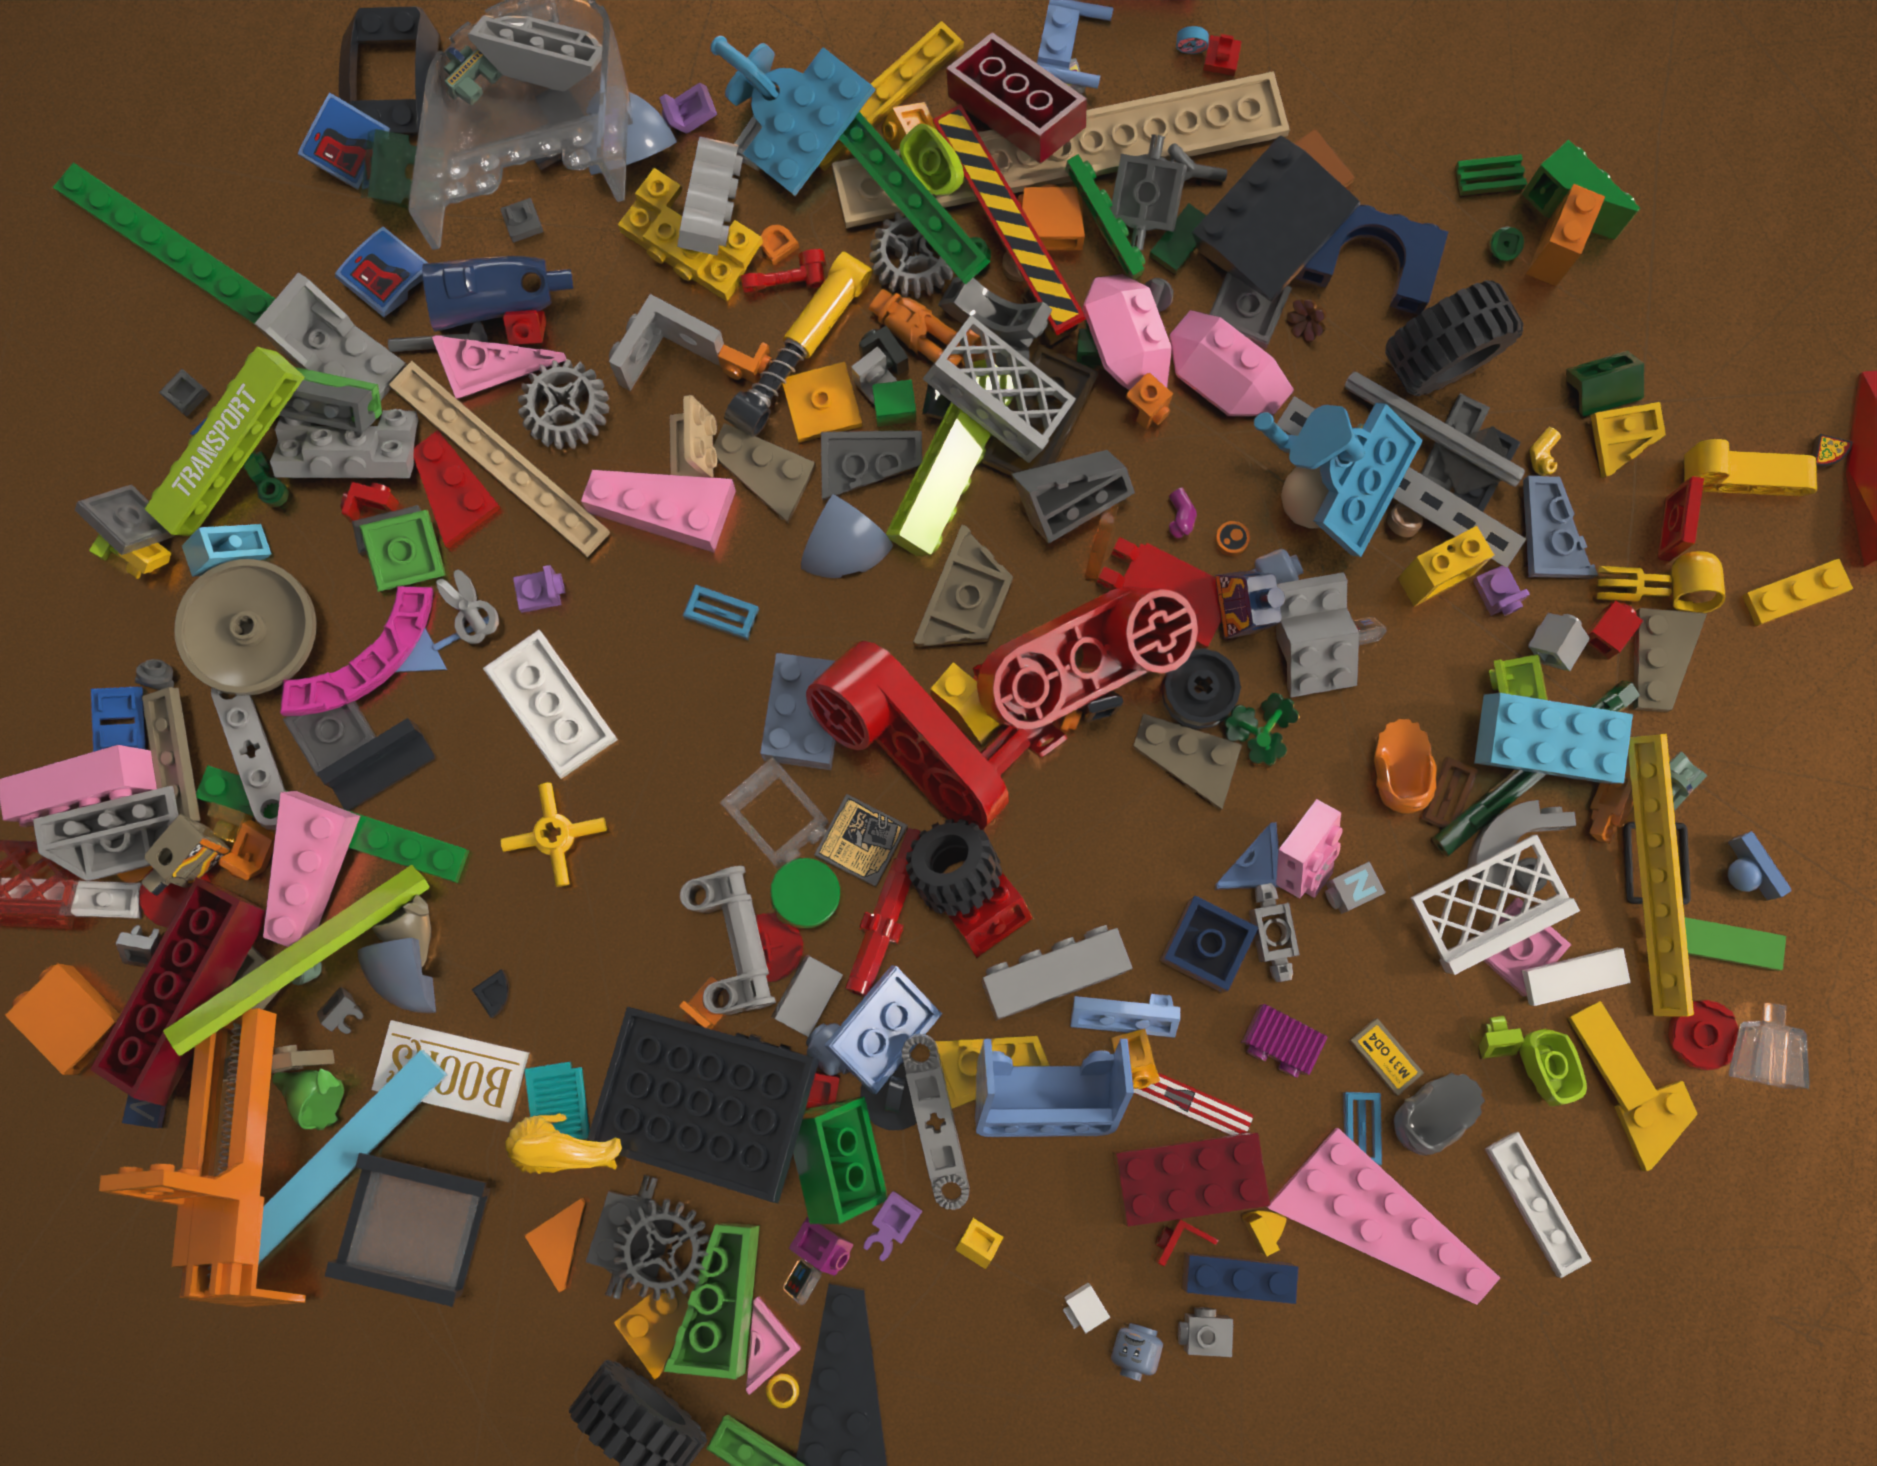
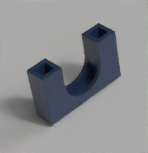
[1295,205,1449,315]

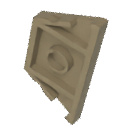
[913,525,1013,647]

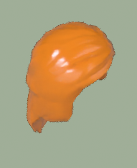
[1374,719,1437,814]

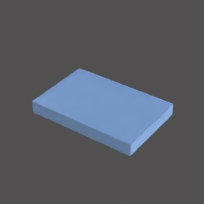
[824,966,942,1094]

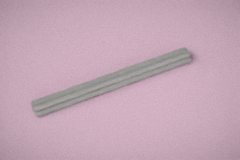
[1345,372,1525,487]

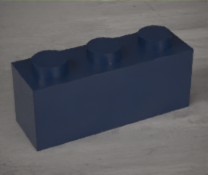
[1181,1252,1298,1304]

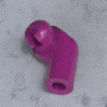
[1168,488,1197,538]

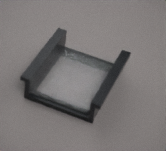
[325,1153,491,1307]

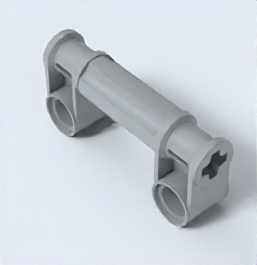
[680,866,776,1015]

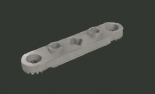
[211,688,286,830]
[902,1034,970,1210]

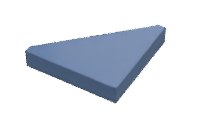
[1215,822,1279,890]

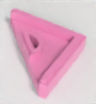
[746,1296,801,1395]

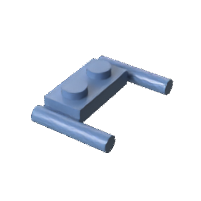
[1037,0,1113,89]

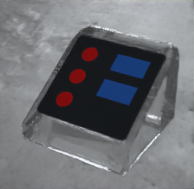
[1353,617,1387,645]
[783,1258,822,1305]

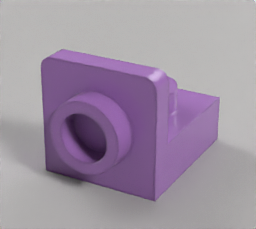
[513,565,565,613]
[1473,566,1530,616]

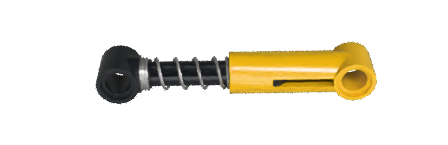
[724,252,873,438]

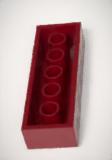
[90,877,266,1106]

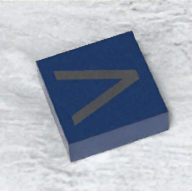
[122,1095,166,1128]

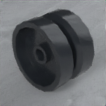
[1159,649,1241,731]

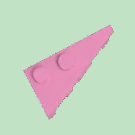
[432,335,566,399]

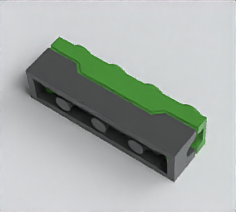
[279,367,382,433]

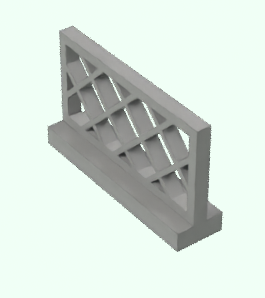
[923,315,1076,463]

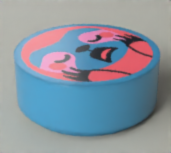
[1176,26,1209,54]

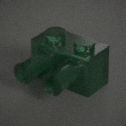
[361,129,439,204]

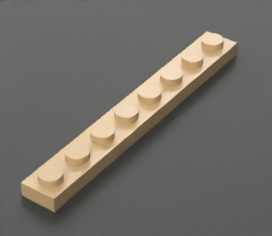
[389,361,610,557]

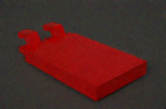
[1096,537,1222,649]

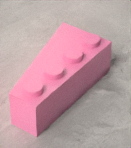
[581,470,736,552]
[263,791,360,947]

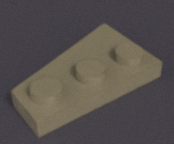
[223,1045,335,1082]

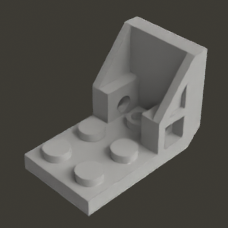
[255,272,407,401]

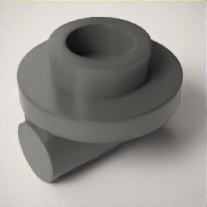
[1144,278,1173,312]
[135,659,174,690]

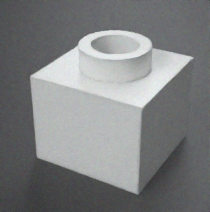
[1063,1283,1110,1333]

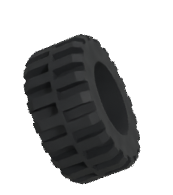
[1385,280,1524,396]

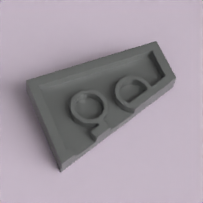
[821,431,922,500]

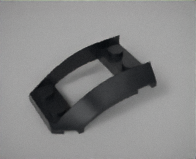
[339,6,441,136]

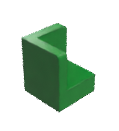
[872,379,917,427]

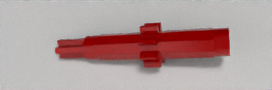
[845,828,921,997]

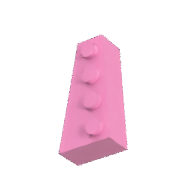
[0,745,157,827]

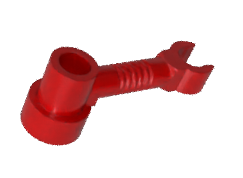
[741,249,826,293]

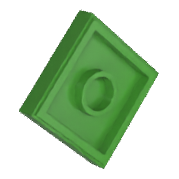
[360,510,446,592]

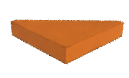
[525,1198,586,1293]

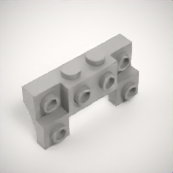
[270,409,418,478]

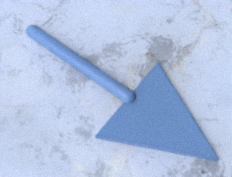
[396,616,489,672]

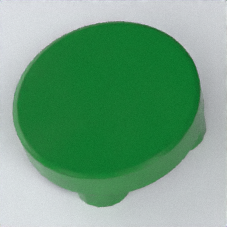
[770,858,840,928]

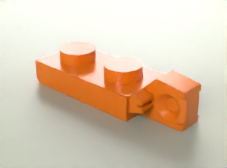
[1589,754,1633,844]

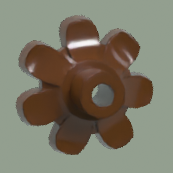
[1287,299,1327,342]

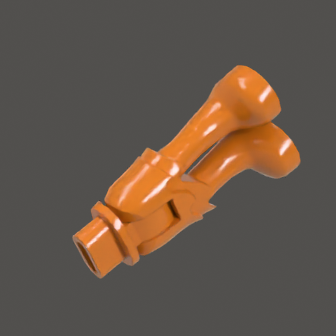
[869,289,982,369]

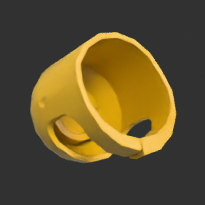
[1671,551,1725,613]

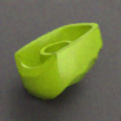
[900,124,964,196]
[1519,1029,1587,1106]

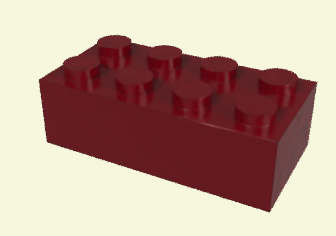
[946,32,1087,164]
[1112,1132,1270,1227]

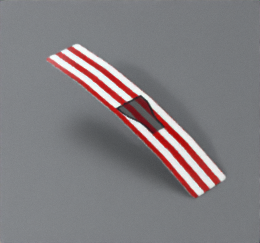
[1133,1073,1253,1135]

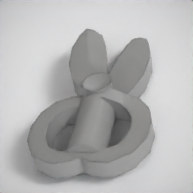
[436,569,499,644]

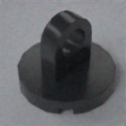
[860,1062,917,1130]

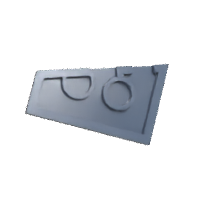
[1523,476,1598,579]

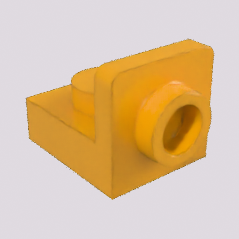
[881,102,936,150]
[1111,1028,1160,1089]

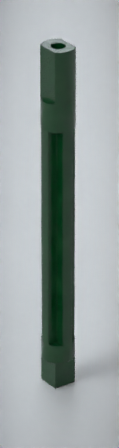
[1432,680,1640,857]

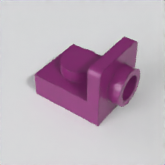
[788,1217,853,1276]

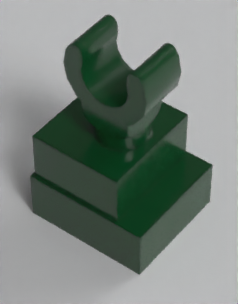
[1075,320,1104,369]

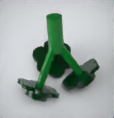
[1224,693,1299,766]

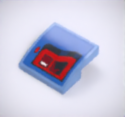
[298,92,390,190]
[335,227,428,317]

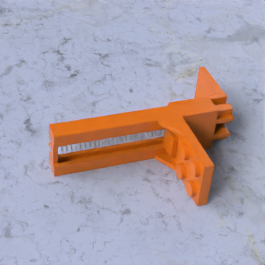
[99,1008,306,1307]

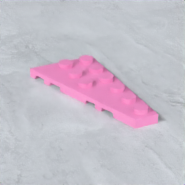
[1266,1128,1500,1305]

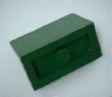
[1566,350,1644,417]

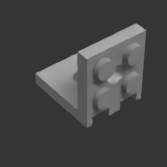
[609,294,724,391]

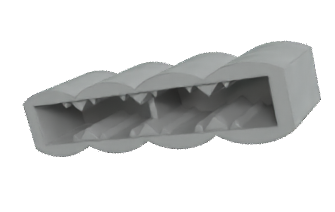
[677,137,743,255]

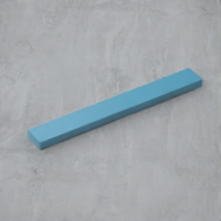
[258,1050,447,1264]

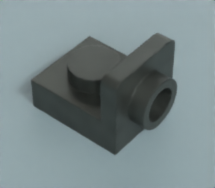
[858,326,909,375]

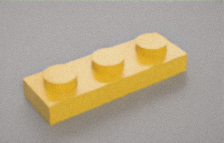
[1742,559,1853,626]

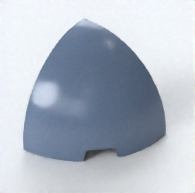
[584,89,676,175]
[801,494,893,578]
[357,938,436,1013]

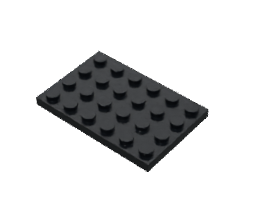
[587,1006,819,1203]

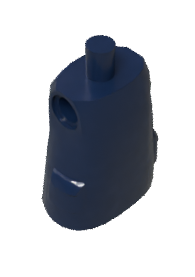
[422,256,574,332]

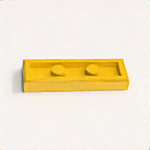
[1568,1001,1659,1113]

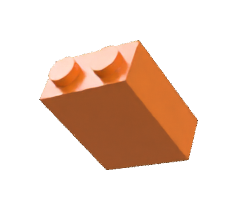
[1526,184,1605,286]
[5,963,120,1075]

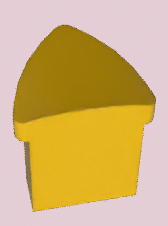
[1241,1210,1287,1256]

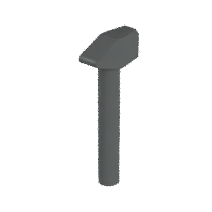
[388,321,490,352]

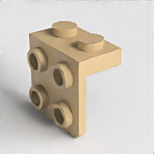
[670,395,717,478]

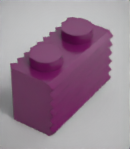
[1241,1004,1328,1078]

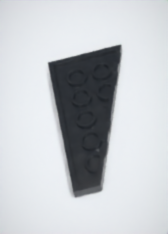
[796,1282,887,1466]

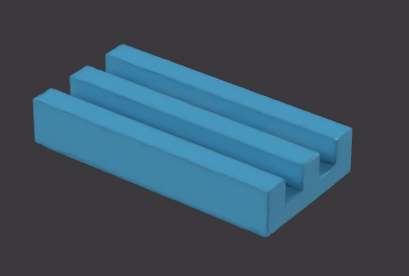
[683,585,759,640]
[1343,1092,1382,1165]

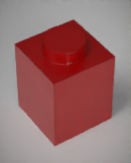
[1586,600,1643,659]

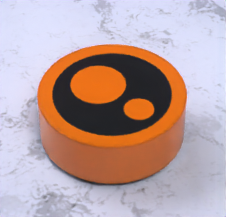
[1215,521,1250,557]

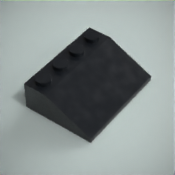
[1192,135,1361,302]

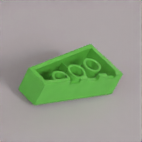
[664,1222,760,1379]

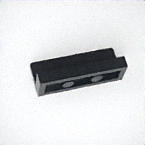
[317,718,436,811]

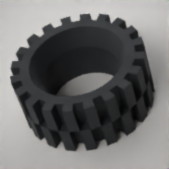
[569,1360,707,1466]

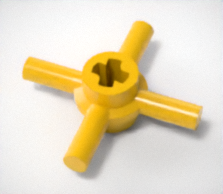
[501,783,607,887]

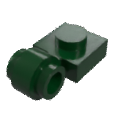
[244,451,289,507]

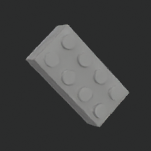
[981,925,1132,1021]

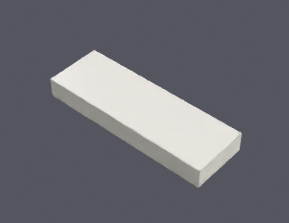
[1522,948,1630,1006]

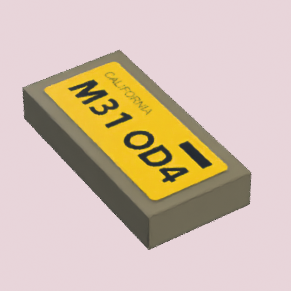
[1349,1018,1424,1096]

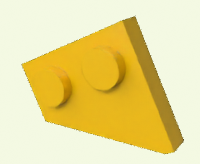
[1591,402,1666,478]

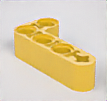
[1684,439,1817,496]

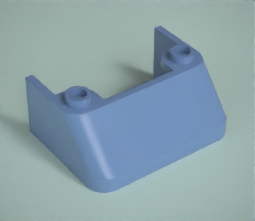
[975,1039,1134,1137]

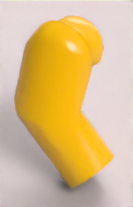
[1529,427,1561,476]

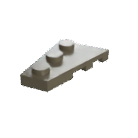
[713,423,816,525]
[1633,608,1707,712]
[1132,714,1242,811]

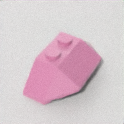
[1082,274,1172,390]
[1169,310,1294,416]

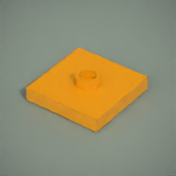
[782,362,863,443]

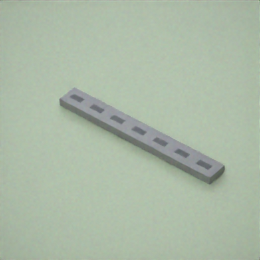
[1277,396,1526,568]

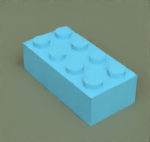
[1475,693,1633,783]

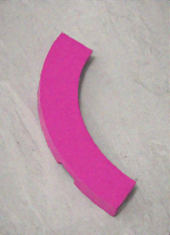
[280,586,434,716]

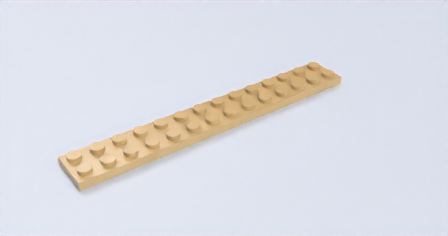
[832,71,1290,228]

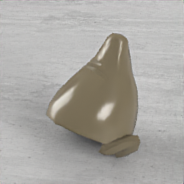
[372,895,431,967]

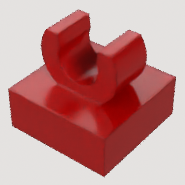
[1203,34,1242,76]

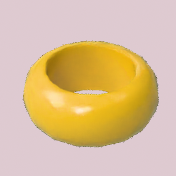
[766,1373,799,1408]

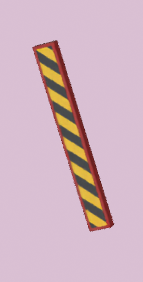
[932,104,1086,336]

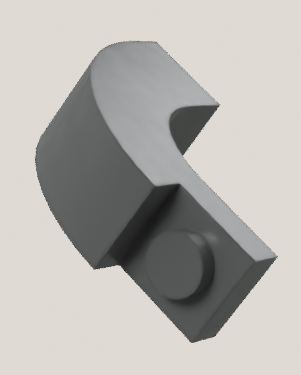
[938,277,1052,348]

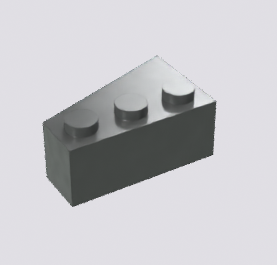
[1011,450,1135,543]

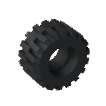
[906,819,1002,916]

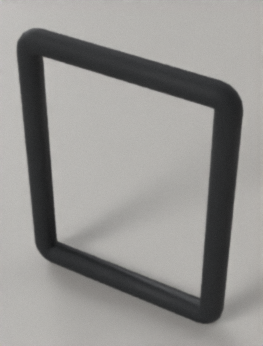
[1624,822,1691,905]

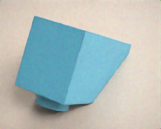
[182,524,271,576]

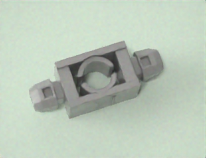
[1249,883,1300,982]

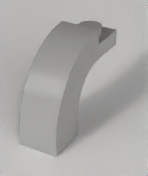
[1467,800,1576,891]

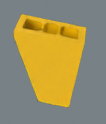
[931,662,1002,748]

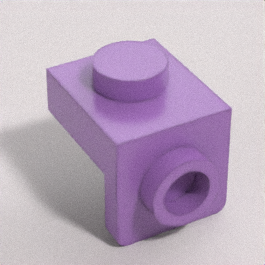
[659,83,717,134]

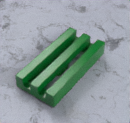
[1455,154,1527,196]

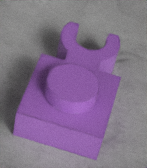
[864,1191,922,1261]

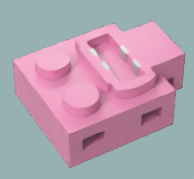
[1276,799,1343,898]

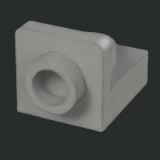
[851,346,897,404]

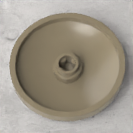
[174,559,316,696]

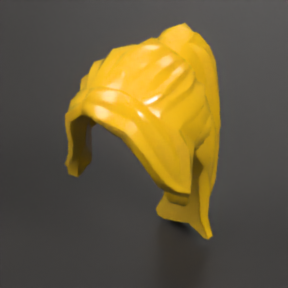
[505,1113,622,1174]

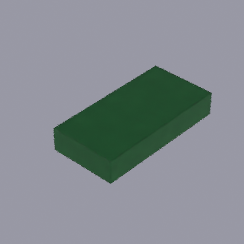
[1149,203,1207,275]

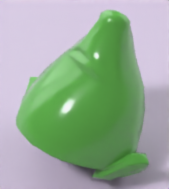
[272,1069,344,1130]

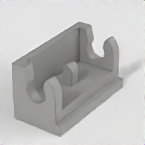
[771,955,843,1037]

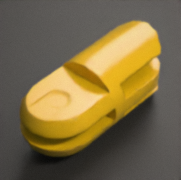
[1597,566,1673,602]

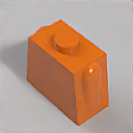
[1017,184,1085,250]

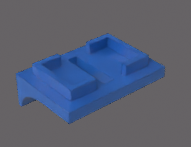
[91,686,146,752]

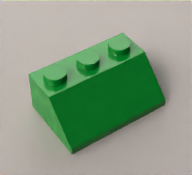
[793,1096,888,1224]

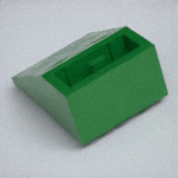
[1522,139,1641,240]

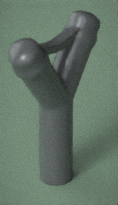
[1168,143,1227,182]

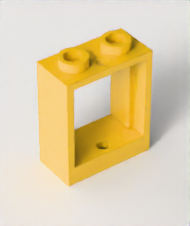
[1398,526,1494,607]

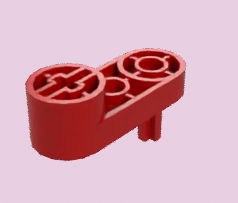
[972,586,1198,730]
[805,641,1031,830]

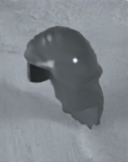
[1394,1072,1485,1156]

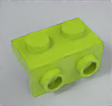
[1489,654,1548,700]

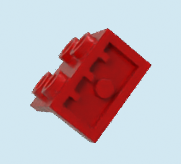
[944,872,1033,958]

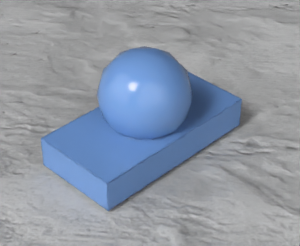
[1727,831,1791,901]

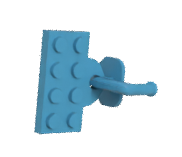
[710,36,876,196]
[1254,403,1423,557]

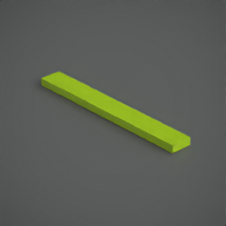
[163,865,430,1056]

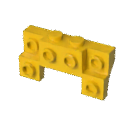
[618,168,763,301]

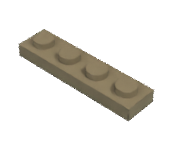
[142,687,200,822]

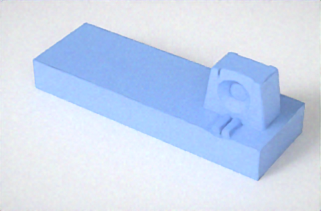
[1070,994,1180,1038]

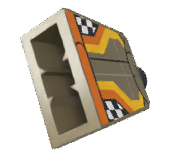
[141,814,231,896]

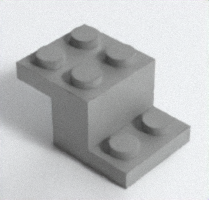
[1276,572,1359,697]

